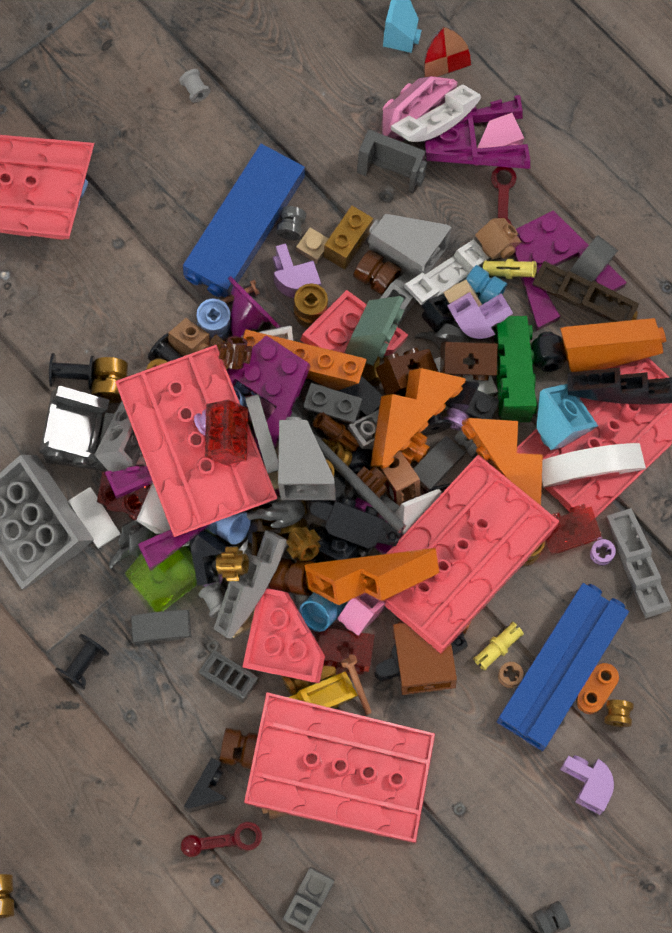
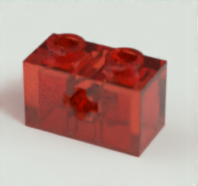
[546,504,602,555]
[318,628,375,675]

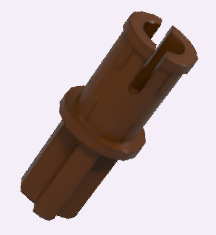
[313,412,360,452]

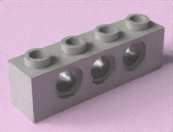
[94,401,142,472]

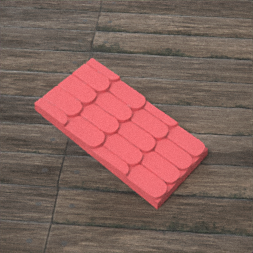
[0,135,94,240]
[115,345,278,537]
[517,357,672,528]
[383,455,559,654]
[244,692,435,844]

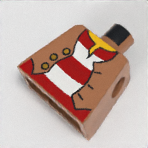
[376,451,420,506]

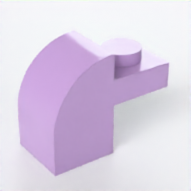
[272,244,321,298]
[447,292,513,339]
[560,755,614,815]

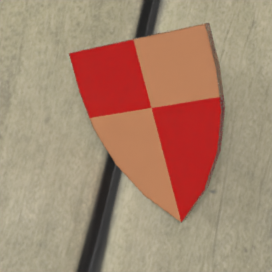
[424,26,471,78]

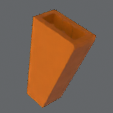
[560,318,666,372]

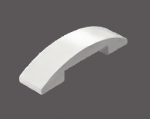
[391,84,481,142]
[404,239,490,305]
[542,443,646,488]

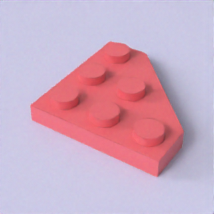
[300,290,408,356]
[242,588,325,683]

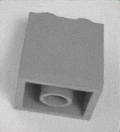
[368,214,452,278]
[278,417,336,500]

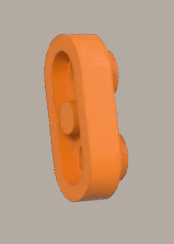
[576,663,619,714]

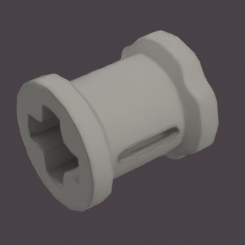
[179,69,211,103]
[198,582,224,618]

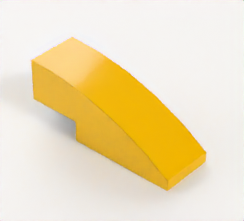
[288,671,358,709]

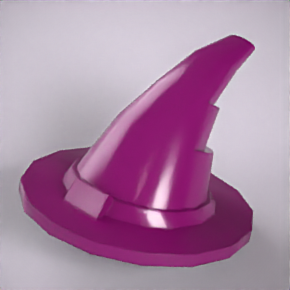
[228,276,281,337]

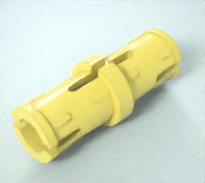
[483,259,537,279]
[473,622,524,671]

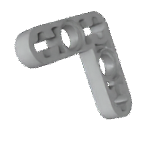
[245,394,279,473]

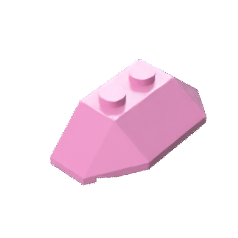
[382,76,458,142]

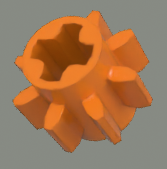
[401,433,430,464]

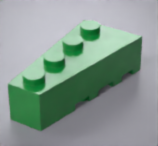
[493,316,537,423]

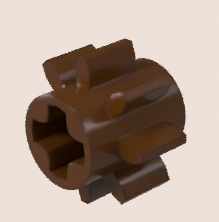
[219,336,253,369]
[356,466,388,498]

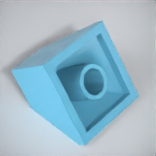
[383,0,422,53]
[536,384,598,450]

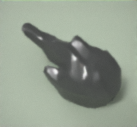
[414,322,471,350]
[247,496,305,528]
[109,519,155,569]

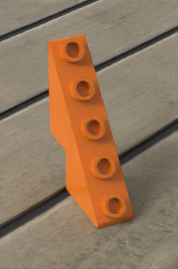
[242,329,367,391]
[371,368,466,469]
[461,418,543,506]
[304,548,439,605]

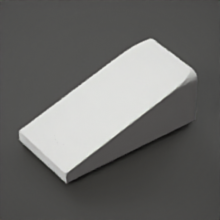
[68,487,121,549]

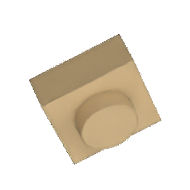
[296,227,329,264]

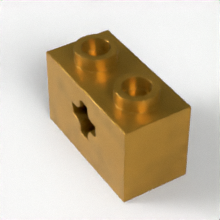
[323,206,373,270]

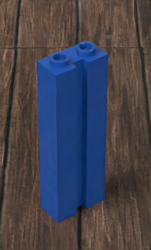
[183,144,305,298]
[496,583,629,752]

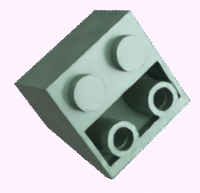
[345,296,404,365]

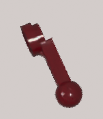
[491,166,517,225]
[180,822,262,857]

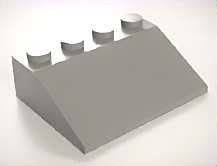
[0,455,94,589]

